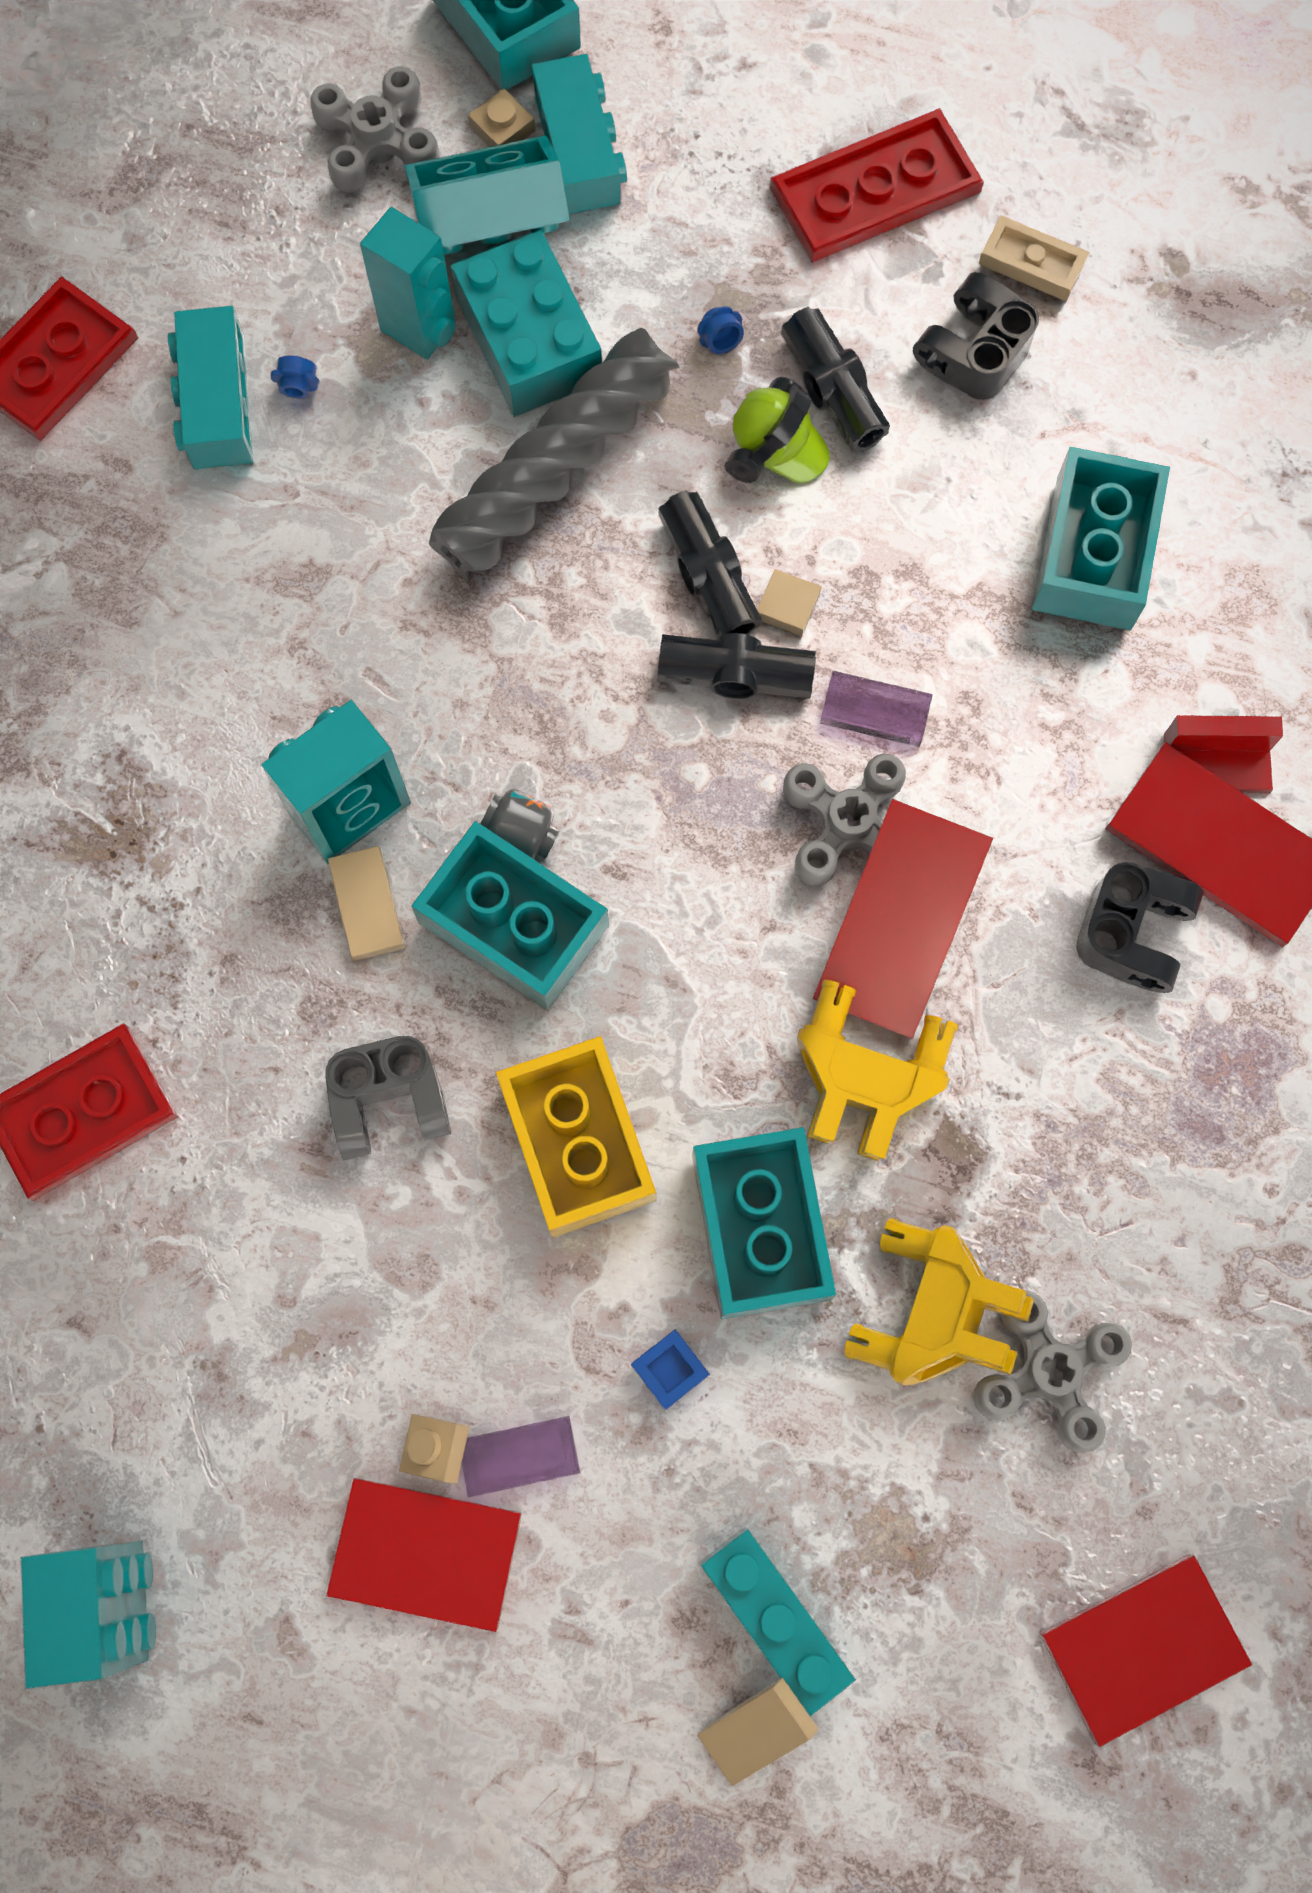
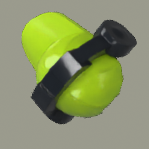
[724,377,830,483]

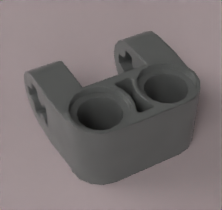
[325,1036,451,1161]

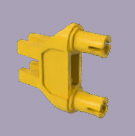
[797,980,959,1161]
[844,1217,1034,1385]

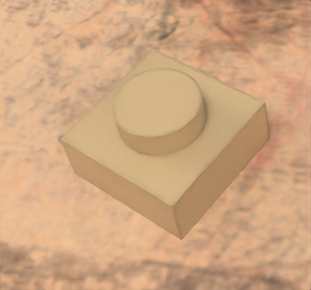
[468,88,536,147]
[399,1414,470,1484]

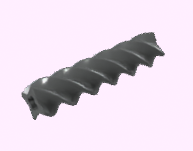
[429,328,680,582]

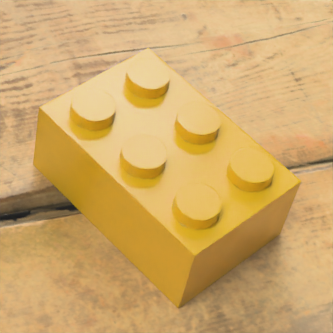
[496,1036,657,1238]

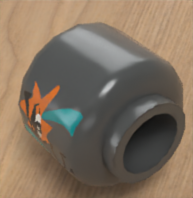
[480,789,559,859]

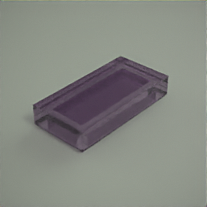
[820,671,933,747]
[462,1416,581,1498]

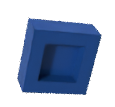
[631,1329,710,1410]

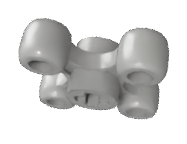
[310,66,439,193]
[783,753,906,886]
[973,1290,1132,1453]

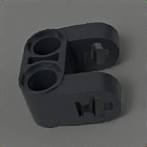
[912,272,1039,400]
[1076,862,1204,993]

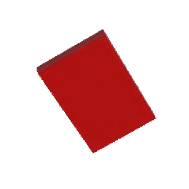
[0,276,138,441]
[0,1023,179,1201]
[326,1478,522,1632]
[1039,1554,1253,1747]

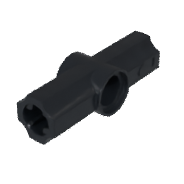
[781,306,890,452]
[658,490,762,637]
[657,633,816,699]

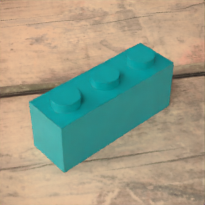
[532,53,627,215]
[360,206,456,360]
[168,305,253,470]
[699,1527,856,1717]

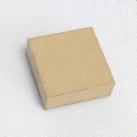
[757,569,822,637]

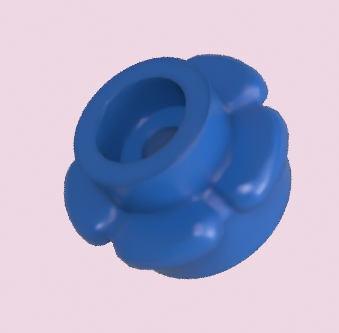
[697,306,744,354]
[270,355,319,399]

